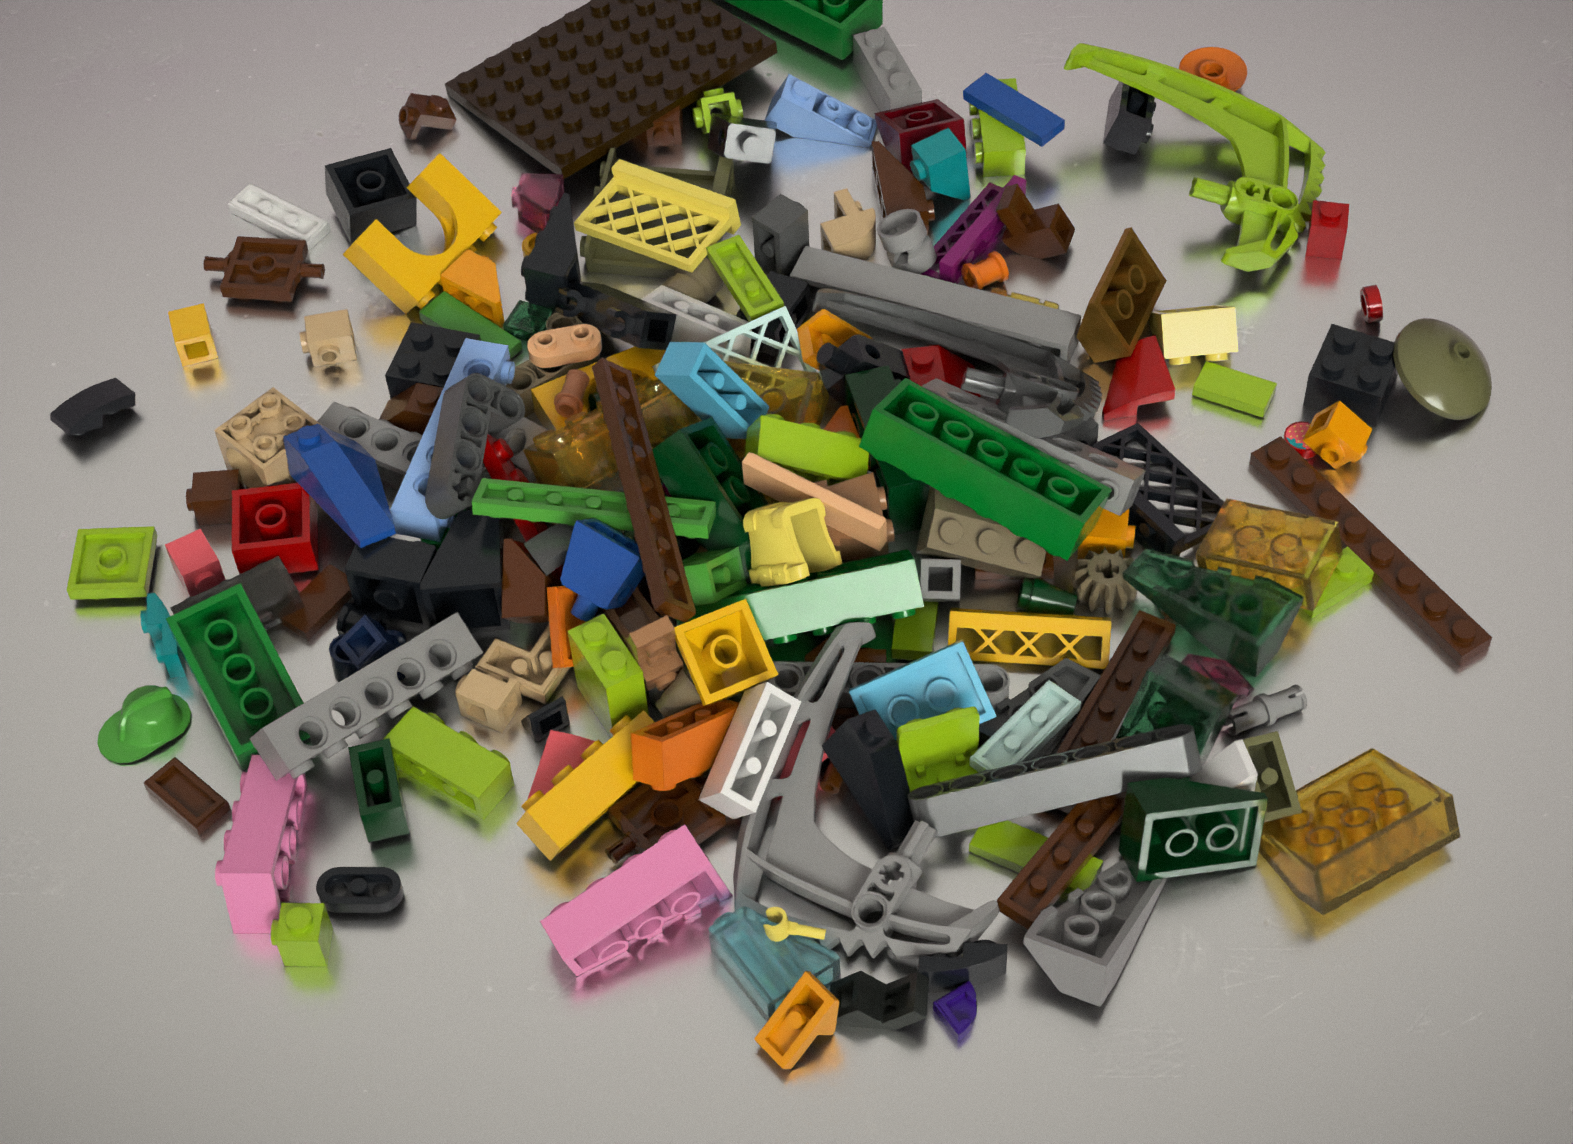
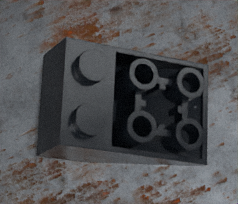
[521,193,582,321]

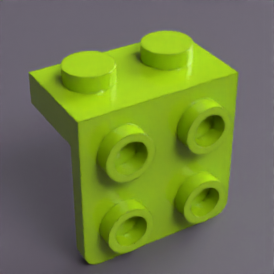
[897,707,980,792]

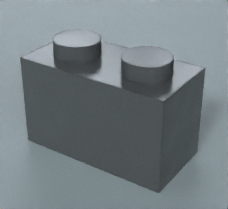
[752,194,810,277]

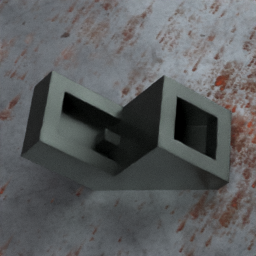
[830,971,930,1030]

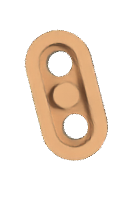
[527,324,602,368]

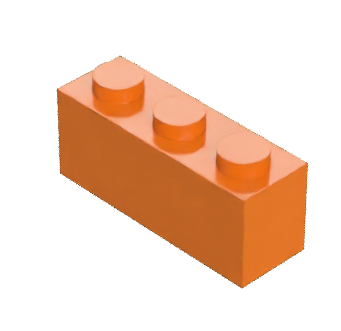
[631,699,739,791]

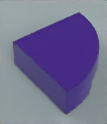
[933,981,977,1042]

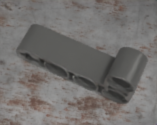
[425,373,525,519]

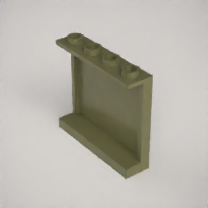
[580,148,735,279]

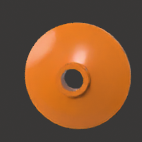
[1179,47,1247,92]

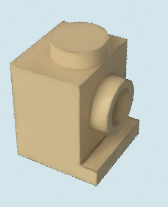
[455,669,523,733]

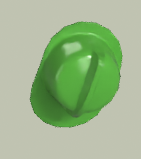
[97,685,191,764]

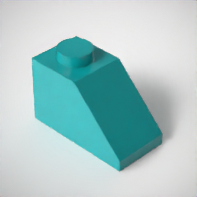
[910,128,971,200]

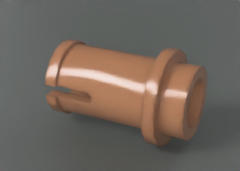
[554,369,590,418]

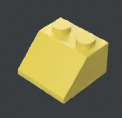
[1148,305,1238,365]

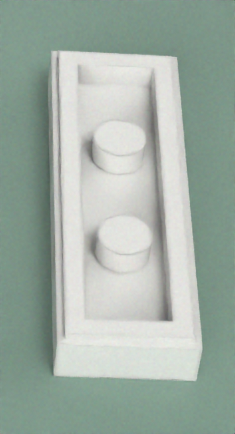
[227,183,331,252]

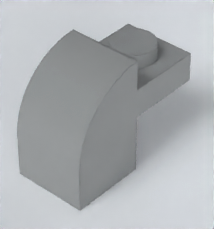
[920,554,961,602]

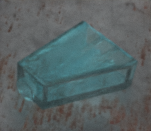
[708,906,841,1021]

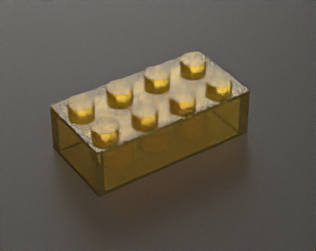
[523,377,699,488]

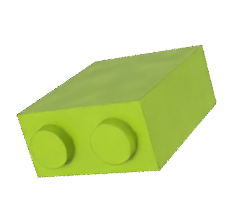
[567,614,649,738]

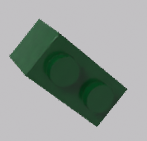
[348,738,410,843]

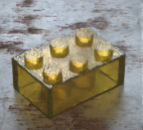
[1196,498,1343,611]

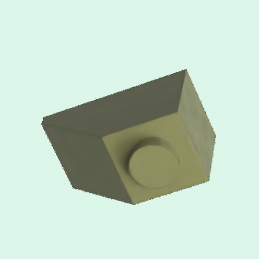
[1243,731,1302,823]

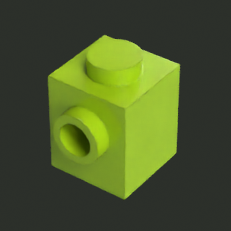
[271,903,333,967]

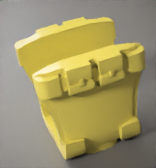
[743,498,842,587]

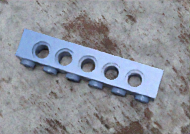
[390,338,515,542]

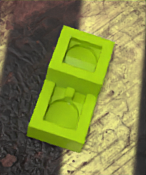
[891,601,939,660]

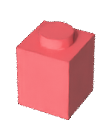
[165,528,227,600]

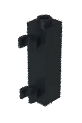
[555,281,677,350]

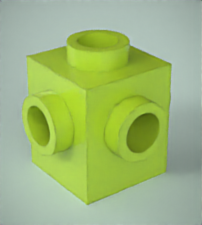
[692,88,744,138]

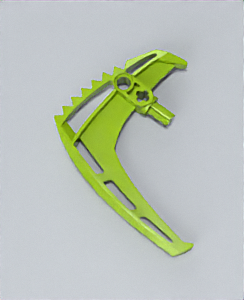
[1064,43,1326,272]

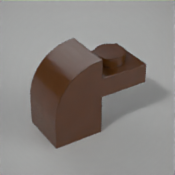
[996,184,1075,259]

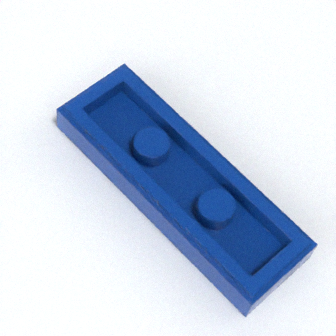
[963,73,1065,147]

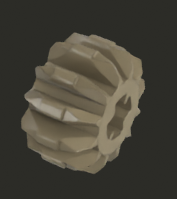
[1072,546,1140,616]

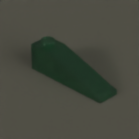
[1122,549,1304,678]

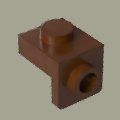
[399,93,457,140]

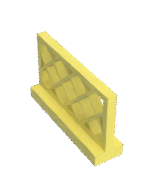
[574,159,741,273]

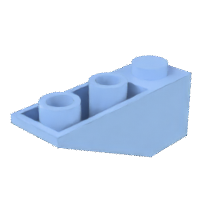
[764,74,877,148]

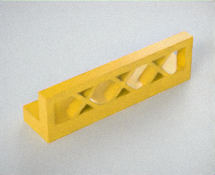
[948,608,1111,669]

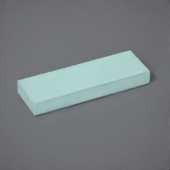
[970,680,1081,772]

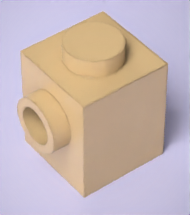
[299,309,357,367]

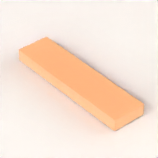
[742,452,887,551]

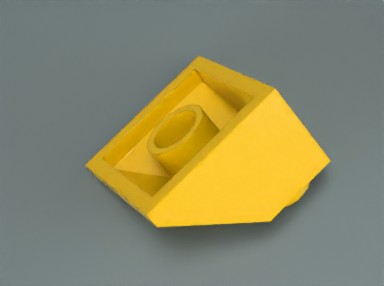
[674,599,778,706]

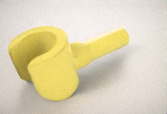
[763,907,826,942]

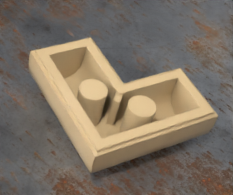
[475,625,571,704]

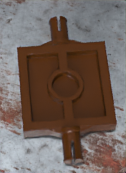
[203,236,325,302]
[605,775,726,864]

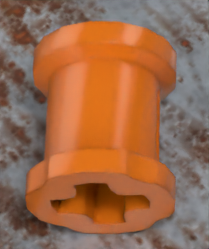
[961,251,1009,290]

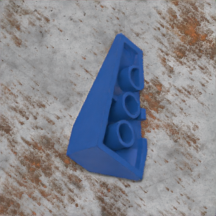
[283,424,396,548]

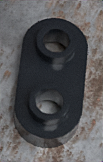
[316,867,403,913]

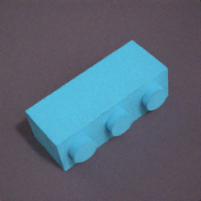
[655,342,769,439]

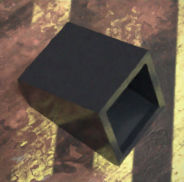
[420,510,510,633]

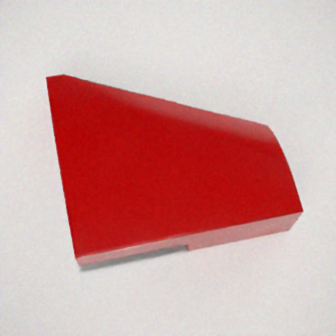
[1102,335,1176,421]

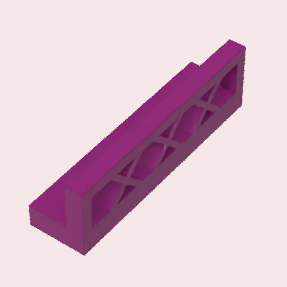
[920,175,1026,284]

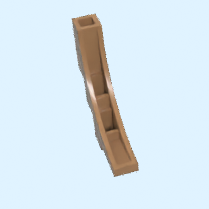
[598,587,684,691]

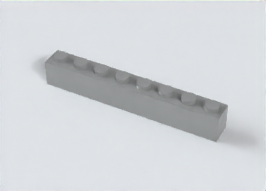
[790,246,1081,363]

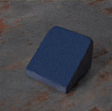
[337,615,399,670]

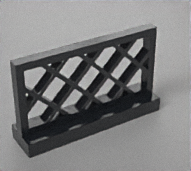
[1081,423,1240,568]

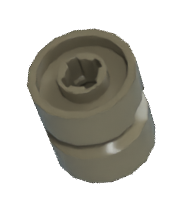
[663,254,723,304]

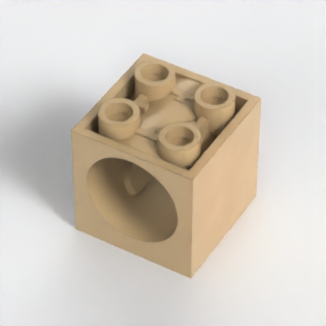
[214,387,321,489]

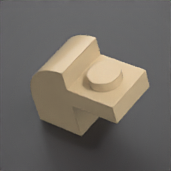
[820,188,876,260]

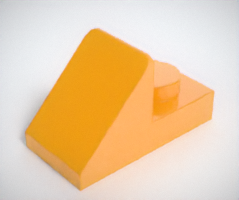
[754,971,839,1069]

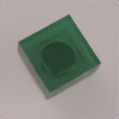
[503,300,552,341]

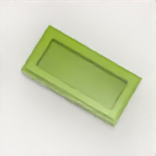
[1192,361,1277,418]

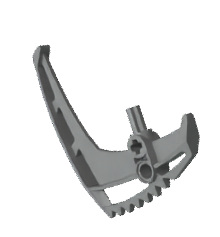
[733,622,1000,959]

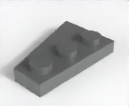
[979,658,1101,760]

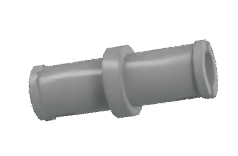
[1222,684,1307,736]

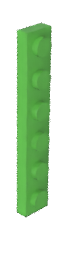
[471,478,716,539]

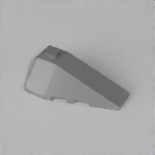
[1023,859,1167,1007]

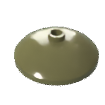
[1393,318,1492,420]

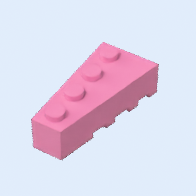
[215,755,307,934]

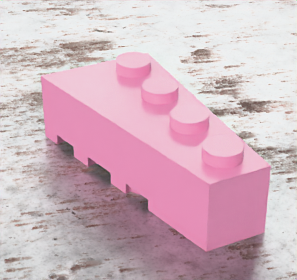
[540,824,733,976]

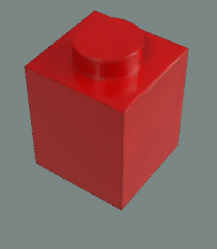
[1306,200,1349,260]

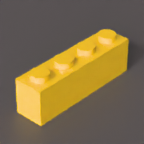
[516,710,655,861]

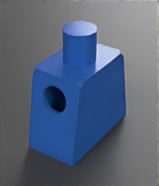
[560,518,645,622]

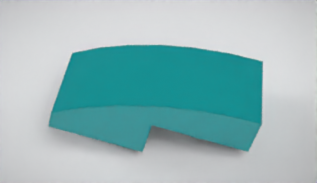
[140,593,186,678]

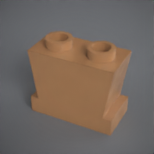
[813,472,895,560]

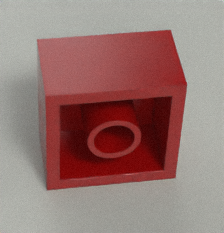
[232,483,319,579]

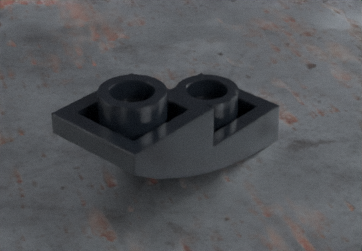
[50,378,135,436]
[918,940,1008,993]

